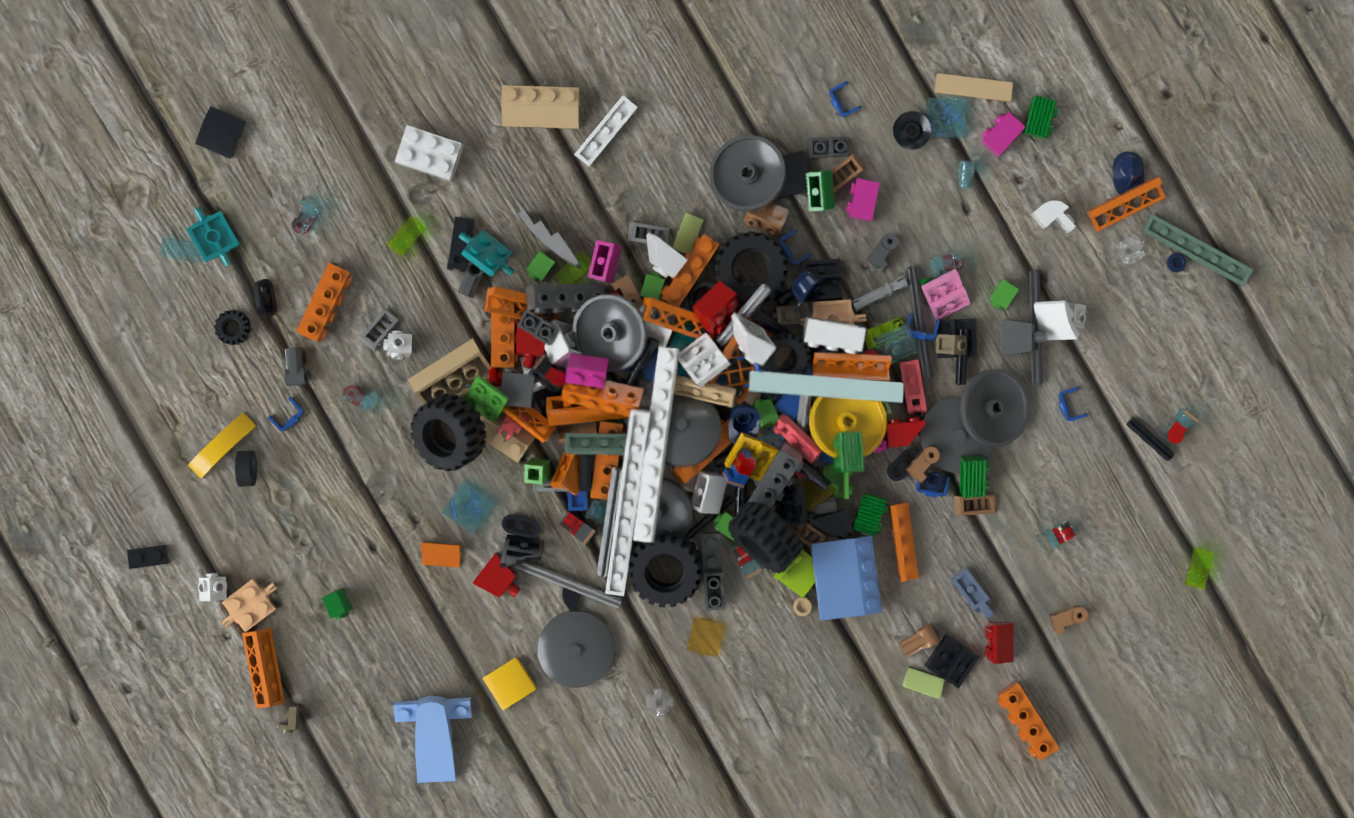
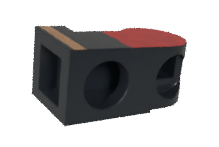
[527,354,566,392]

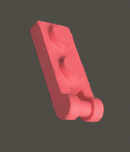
[899,360,927,416]
[773,415,822,464]

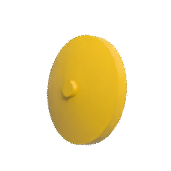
[809,397,887,458]

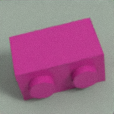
[981,111,1025,157]
[846,178,880,222]
[588,240,622,283]
[565,353,609,388]

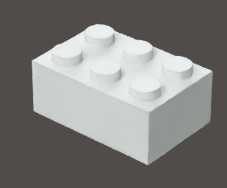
[395,125,464,182]
[802,316,866,354]

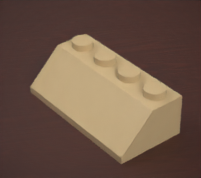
[501,85,580,129]
[408,338,491,405]
[474,408,536,463]

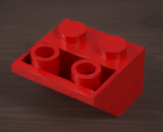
[693,281,740,339]
[886,417,925,448]
[984,622,1014,664]

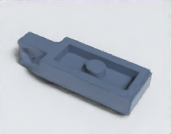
[951,568,994,618]

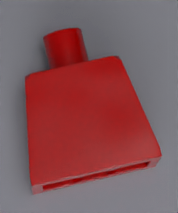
[516,322,547,369]
[473,553,521,598]

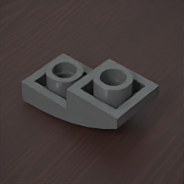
[808,137,850,158]
[517,309,559,346]

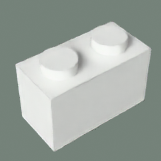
[691,471,727,514]

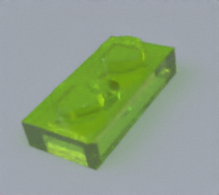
[387,216,426,257]
[554,250,592,284]
[1184,547,1214,590]

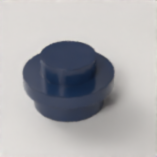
[1166,253,1186,273]
[925,472,945,491]

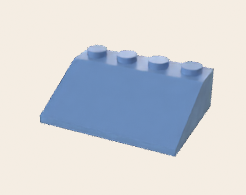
[810,536,882,620]

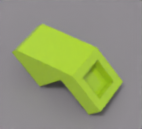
[864,317,907,349]

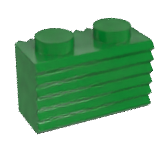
[1023,95,1059,140]
[805,170,835,211]
[833,431,865,473]
[959,455,990,498]
[852,492,888,536]
[321,588,353,621]

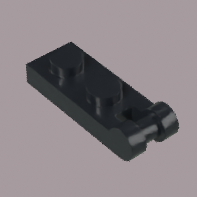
[447,217,475,273]

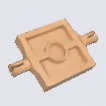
[800,300,866,326]
[221,578,278,632]

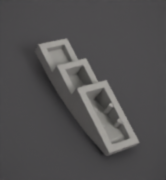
[518,210,582,269]

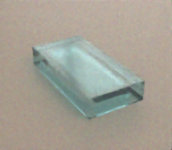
[160,237,200,263]

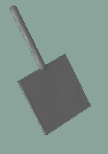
[466,372,534,408]

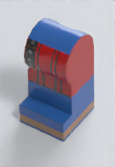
[722,449,756,489]

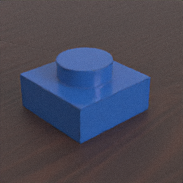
[567,491,588,511]

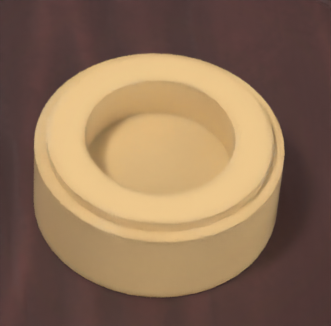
[793,597,812,616]

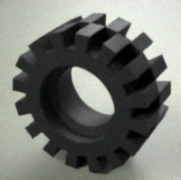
[214,310,251,345]

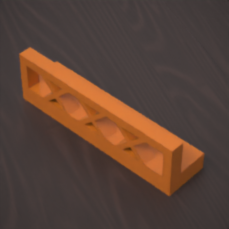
[1086,177,1166,232]
[484,286,559,322]
[642,298,714,341]
[811,352,892,382]
[499,390,557,443]
[889,502,919,582]
[242,628,285,708]

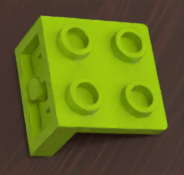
[772,550,815,598]

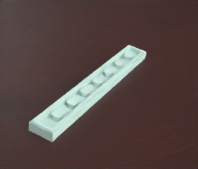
[749,371,904,403]

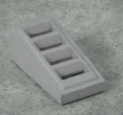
[627,222,670,244]
[360,309,400,352]

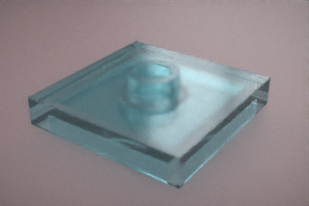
[873,324,918,364]

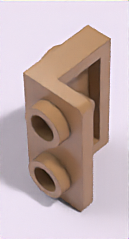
[743,203,790,237]

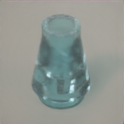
[957,160,976,189]

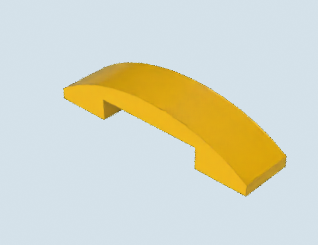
[188,412,257,479]

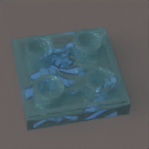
[927,98,966,138]
[442,481,495,534]

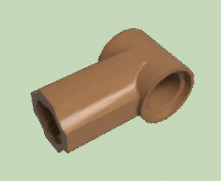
[899,624,940,658]

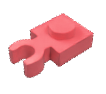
[498,408,530,440]

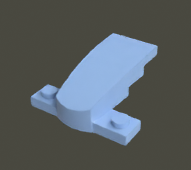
[393,696,472,783]

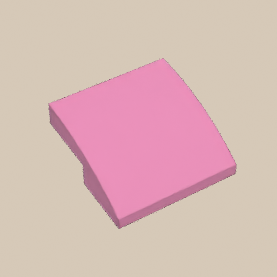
[921,269,971,320]

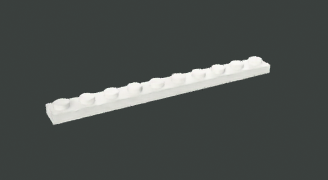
[633,347,679,543]
[605,409,650,596]

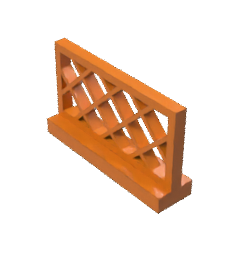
[708,317,773,405]

